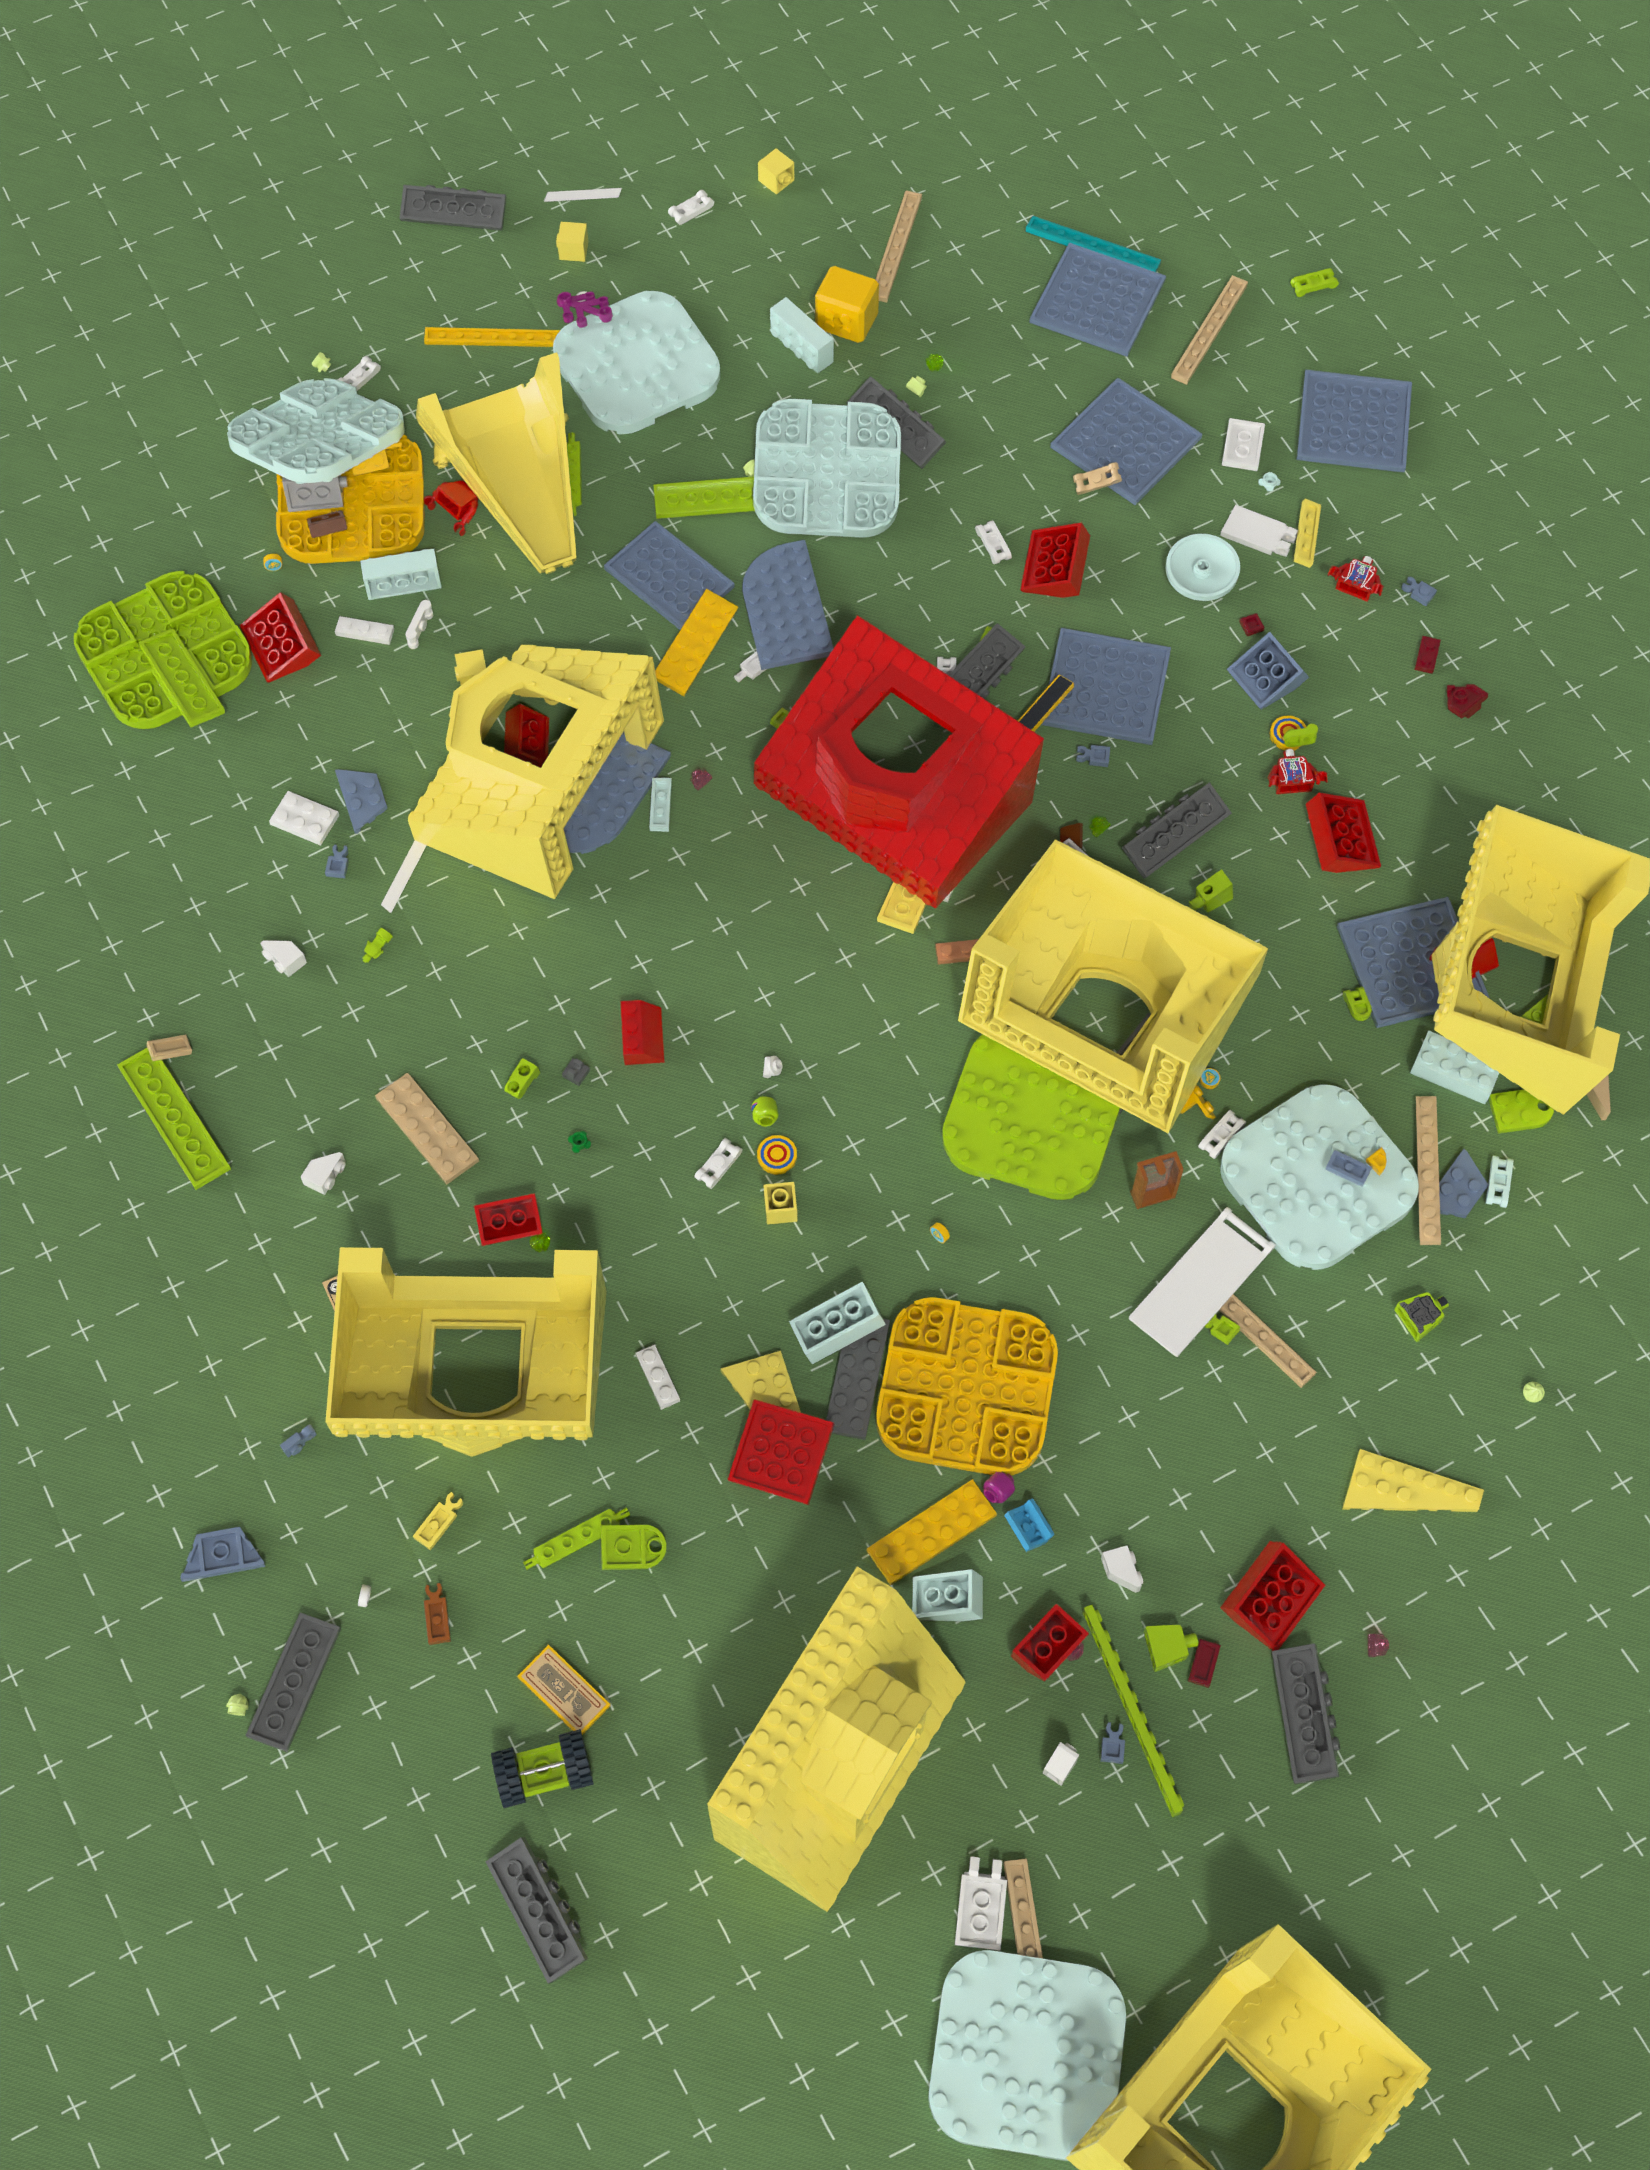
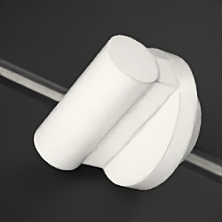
[763,1056,783,1078]

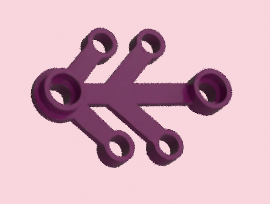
[557,291,613,328]

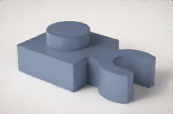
[1401,577,1437,606]
[1076,745,1110,767]
[325,845,349,878]
[280,1424,317,1458]
[1100,1722,1125,1764]

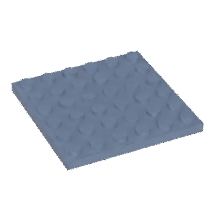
[1029,243,1166,357]
[1297,370,1412,472]
[1050,378,1202,505]
[1041,628,1171,745]
[1337,897,1489,1028]

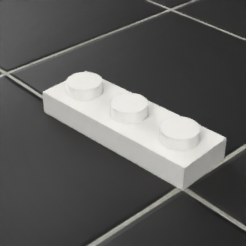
[335,616,394,645]
[636,1345,680,1410]

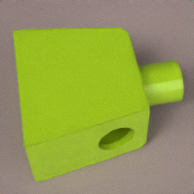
[1188,869,1233,912]
[1144,1625,1198,1672]

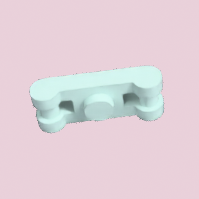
[1485,1155,1513,1208]

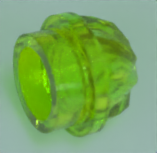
[926,354,944,372]
[529,1232,550,1253]

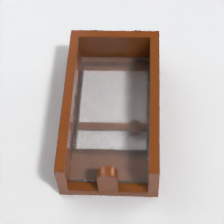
[1130,1151,1184,1209]

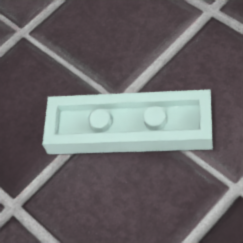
[649,778,672,832]

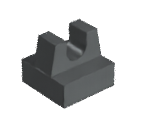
[562,1058,590,1086]

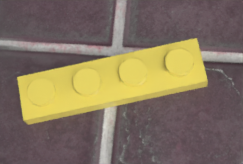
[1293,499,1321,568]

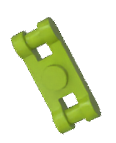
[1290,268,1339,297]

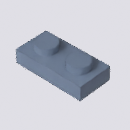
[1325,1150,1372,1187]

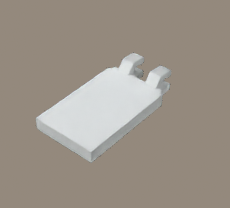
[1220,505,1298,557]
[955,1857,1007,1951]

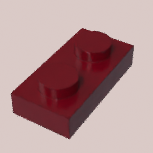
[1414,636,1441,674]

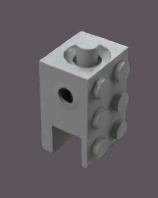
[282,475,348,512]

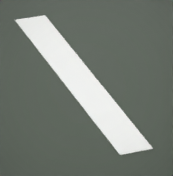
[544,188,622,202]
[381,840,427,913]

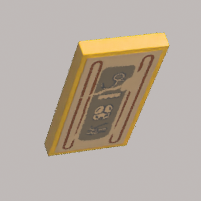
[517,1645,611,1735]

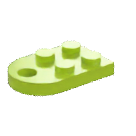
[1488,1089,1554,1134]
[601,1525,666,1570]

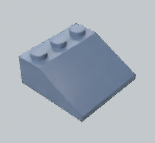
[1227,632,1309,710]

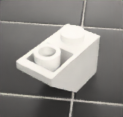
[261,941,307,977]
[301,1152,346,1195]
[1101,1546,1143,1593]
[1043,1742,1079,1786]

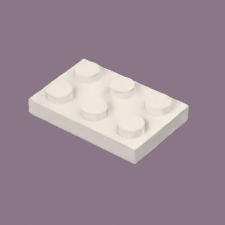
[1222,418,1265,471]
[269,791,339,846]

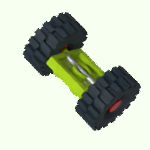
[491,1729,594,1808]

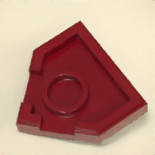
[1447,684,1488,719]

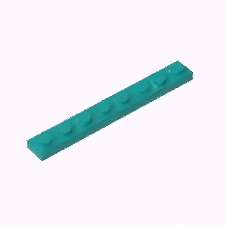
[1026,216,1161,272]

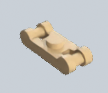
[1073,462,1122,495]

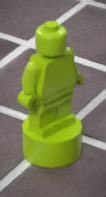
[362,928,393,963]

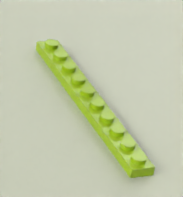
[1083,1605,1184,1818]

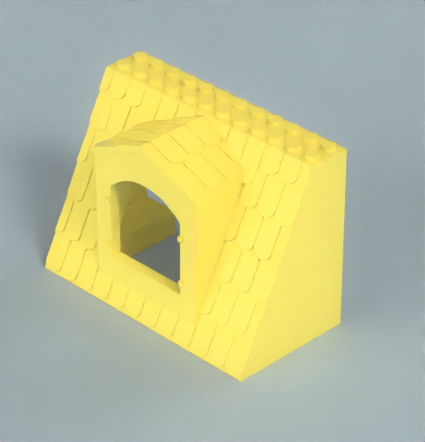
[408,645,664,899]
[1431,805,1650,1115]
[958,840,1268,1133]
[326,1247,607,1457]
[707,1567,966,1912]
[1066,1924,1431,2170]

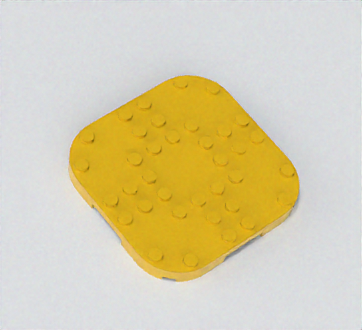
[276,434,425,564]
[876,1297,1058,1476]

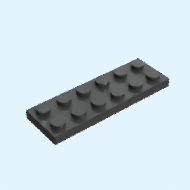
[826,1319,890,1440]
[245,1613,341,1753]

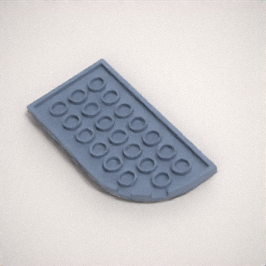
[743,540,834,670]
[563,732,671,854]

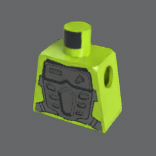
[1394,1292,1449,1342]

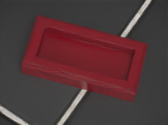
[1188,1639,1221,1688]

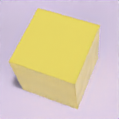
[758,149,794,194]
[556,222,588,262]
[454,649,486,685]
[763,1182,797,1225]

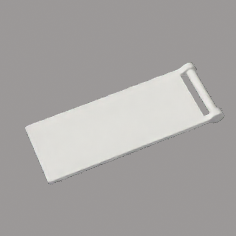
[1129,1207,1276,1357]

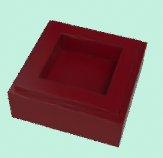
[1239,613,1265,637]

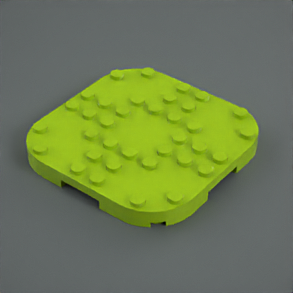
[74,571,252,729]
[943,1034,1121,1200]

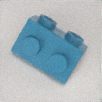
[1004,1499,1054,1552]

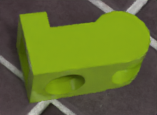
[504,1058,540,1099]

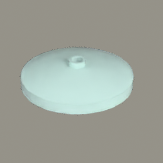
[1166,534,1240,601]

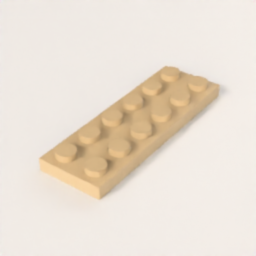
[375,1073,479,1185]

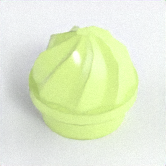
[743,459,755,477]
[1523,1382,1545,1402]
[226,1694,249,1716]

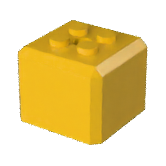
[815,266,879,343]

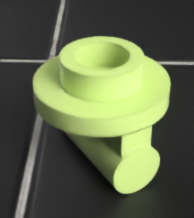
[312,352,331,373]
[906,376,927,397]

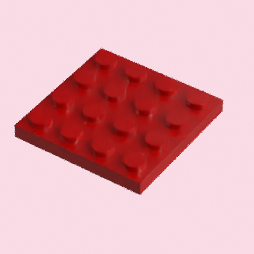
[728,1399,835,1505]

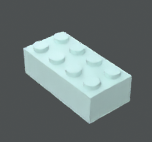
[770,297,834,373]
[360,549,442,600]
[1410,1031,1499,1104]
[789,1282,886,1364]

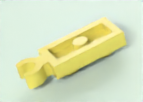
[413,1492,463,1550]

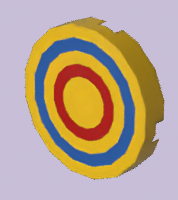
[1269,716,1307,751]
[757,1135,797,1175]

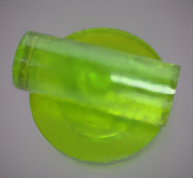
[1089,816,1111,838]

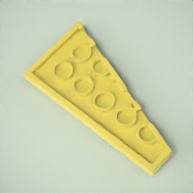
[721,1351,801,1413]
[1342,1449,1484,1512]

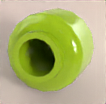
[751,1096,779,1127]

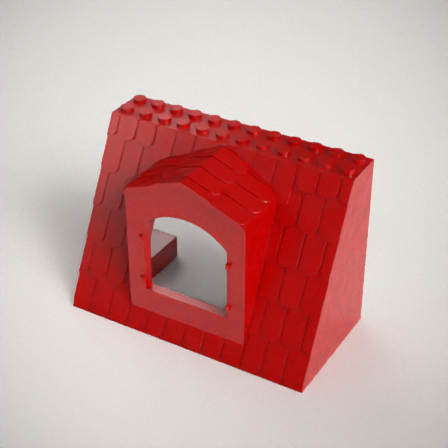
[754,615,1044,909]

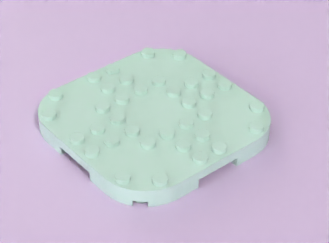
[553,291,720,434]
[227,378,405,484]
[753,399,901,537]
[1220,1085,1419,1270]
[929,1950,1126,2161]

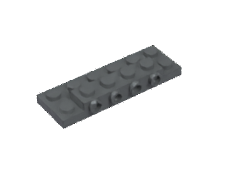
[400,185,507,231]
[846,376,946,469]
[949,623,1025,699]
[1122,782,1232,879]
[1272,1643,1340,1784]
[486,1837,588,1984]

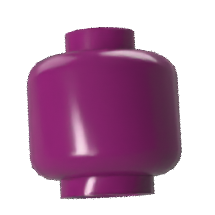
[983,1472,1015,1503]

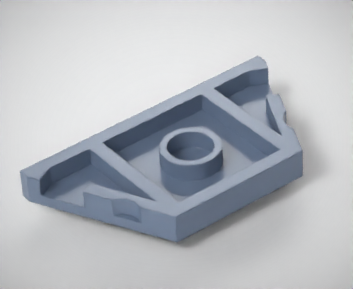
[335,769,387,834]
[1439,1149,1488,1218]
[180,1527,266,1582]

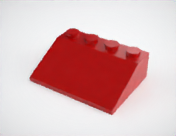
[1020,522,1090,598]
[239,592,321,683]
[1306,792,1381,873]
[1220,1541,1326,1651]

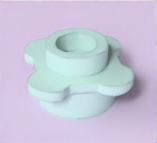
[1258,472,1280,491]

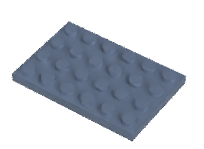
[604,521,734,630]

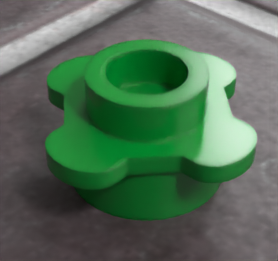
[568,1131,591,1153]

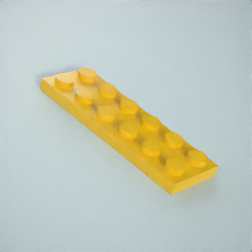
[655,589,738,696]
[867,1479,997,1585]

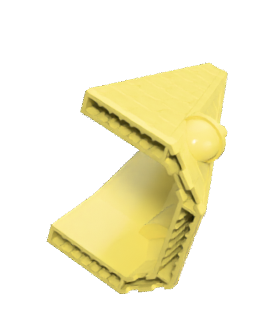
[416,352,576,574]

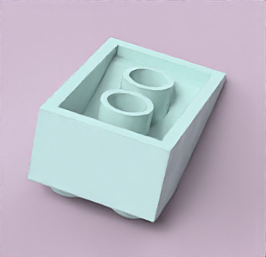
[912,1569,983,1621]

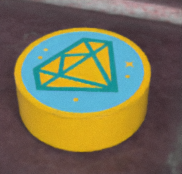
[263,554,282,571]
[1200,1068,1220,1089]
[930,1223,950,1243]

